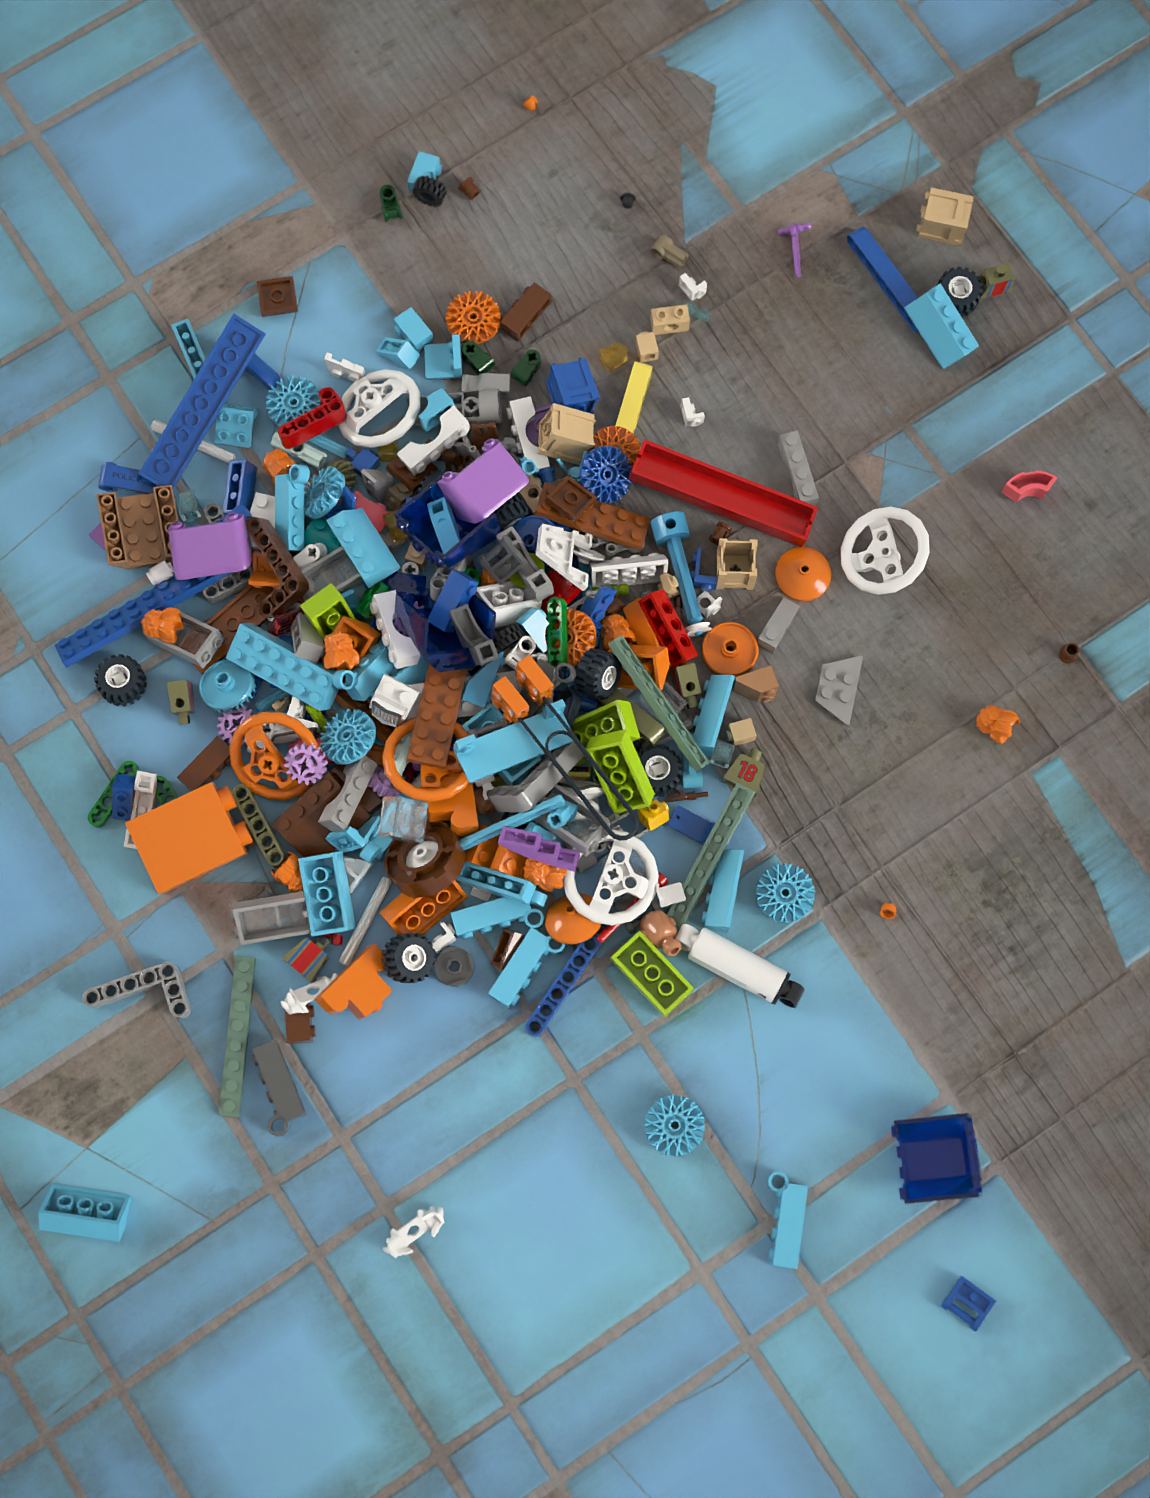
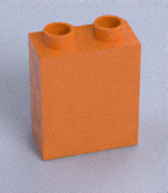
[125,782,254,894]

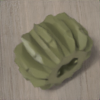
[329,460,358,490]

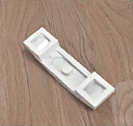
[123,770,157,849]

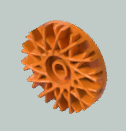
[446,290,501,344]
[588,426,640,474]
[545,609,597,667]
[702,622,759,677]

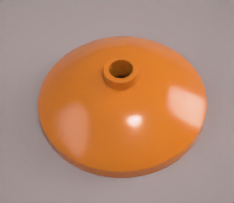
[775,547,831,601]
[545,893,601,944]

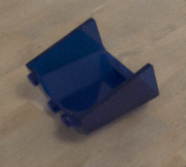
[394,471,501,569]
[395,592,496,672]
[891,1113,983,1204]

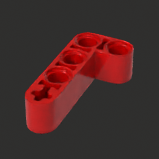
[278,387,347,449]

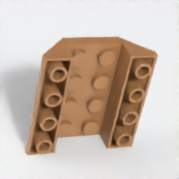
[96,485,179,570]

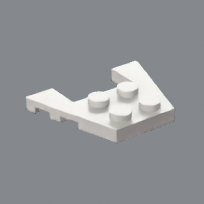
[535,524,593,591]

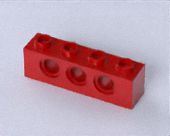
[638,589,699,668]

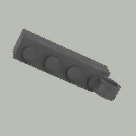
[511,658,576,725]
[251,1039,307,1136]

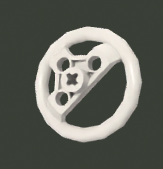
[338,369,421,448]
[840,506,930,595]
[563,829,659,926]

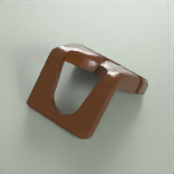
[470,421,499,451]

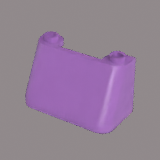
[437,438,529,523]
[168,513,253,580]

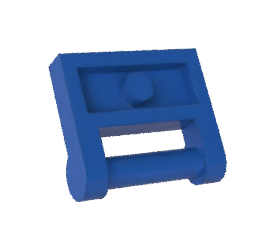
[941,1276,996,1332]

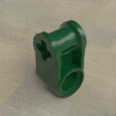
[380,185,403,222]
[462,341,495,375]
[510,349,541,386]

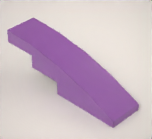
[498,826,580,872]

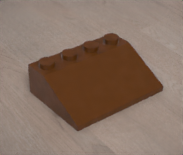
[272,772,372,858]

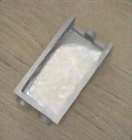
[296,546,363,601]
[145,612,225,669]
[532,784,610,857]
[230,890,311,945]

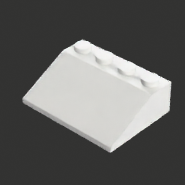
[589,553,668,588]

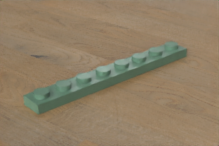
[608,635,709,772]
[667,783,755,929]
[219,956,256,1117]

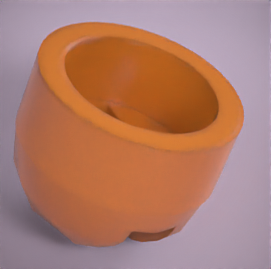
[523,94,538,111]
[880,902,896,919]

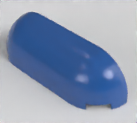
[245,353,281,390]

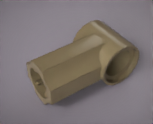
[650,235,688,268]

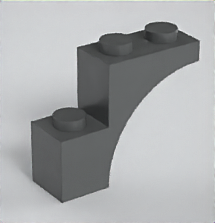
[448,604,499,665]

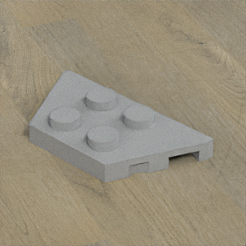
[815,656,863,727]

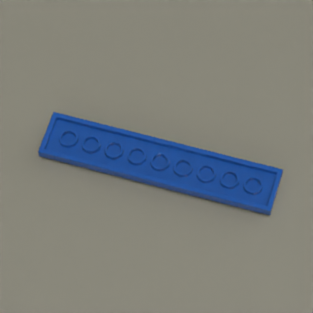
[138,313,266,489]
[55,572,233,668]

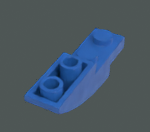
[580,586,617,640]

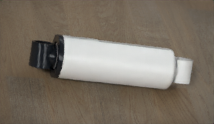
[674,924,805,1008]

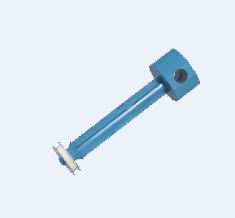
[650,511,712,637]

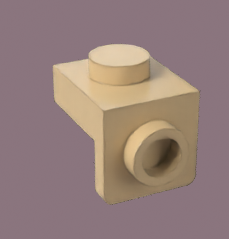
[658,572,680,599]

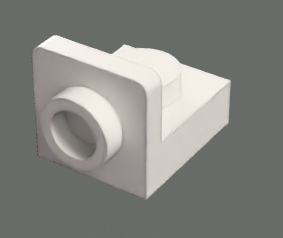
[679,273,707,301]
[681,398,705,427]
[432,922,456,954]

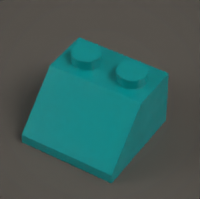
[295,517,341,571]

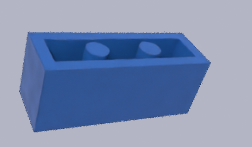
[223,459,257,515]
[427,570,479,633]

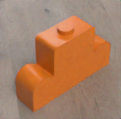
[423,759,478,837]
[315,943,392,1020]

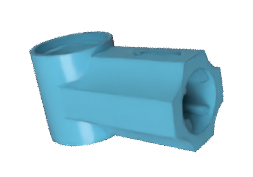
[682,752,703,788]
[547,800,579,829]

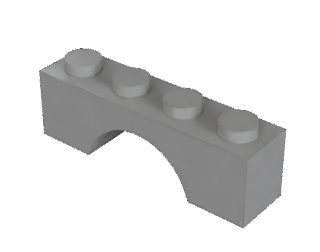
[778,430,819,506]
[496,526,554,603]
[318,755,378,832]

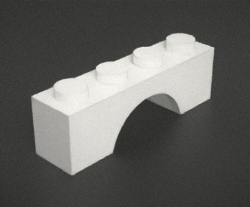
[506,396,550,470]
[397,405,471,476]
[370,590,421,669]

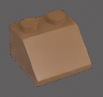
[732,666,779,703]

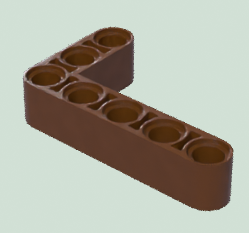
[247,517,309,619]

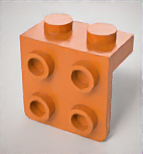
[248,551,292,589]

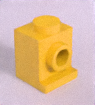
[637,799,669,832]

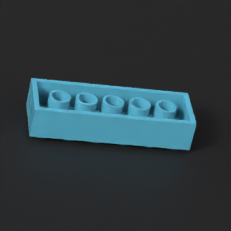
[226,623,345,711]

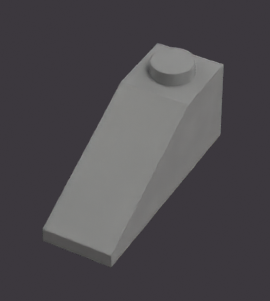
[361,469,394,503]
[758,598,800,654]
[291,612,325,663]

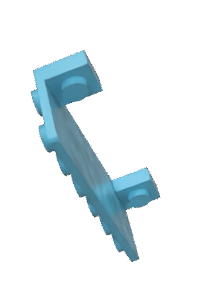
[453,699,573,783]

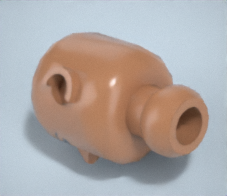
[639,910,681,956]

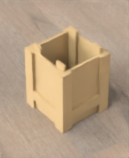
[916,188,974,246]
[538,403,596,465]
[716,539,758,590]

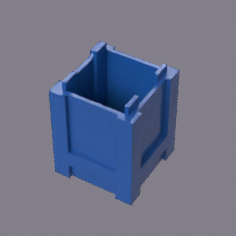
[545,357,600,414]

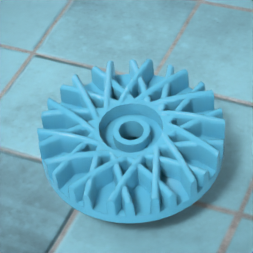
[266,375,322,427]
[304,466,345,519]
[199,659,256,713]
[320,709,376,765]
[756,863,815,923]
[645,1095,705,1156]

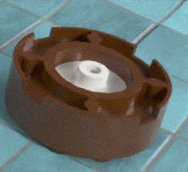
[384,820,466,898]

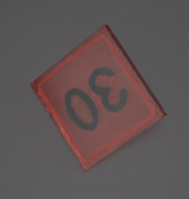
[268,607,304,637]

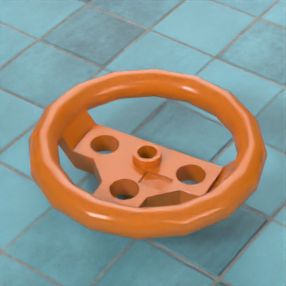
[229,712,320,801]
[382,717,469,802]

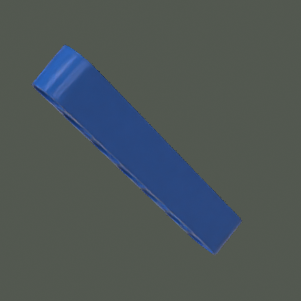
[847,226,919,333]
[526,924,609,1037]

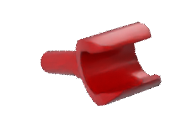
[323,933,343,946]

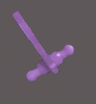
[778,223,811,278]

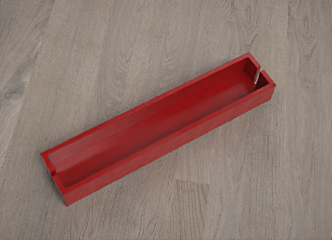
[628,439,819,547]

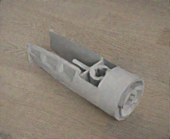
[405,389,502,430]
[563,809,649,874]

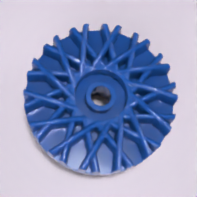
[579,446,632,503]
[512,515,555,567]

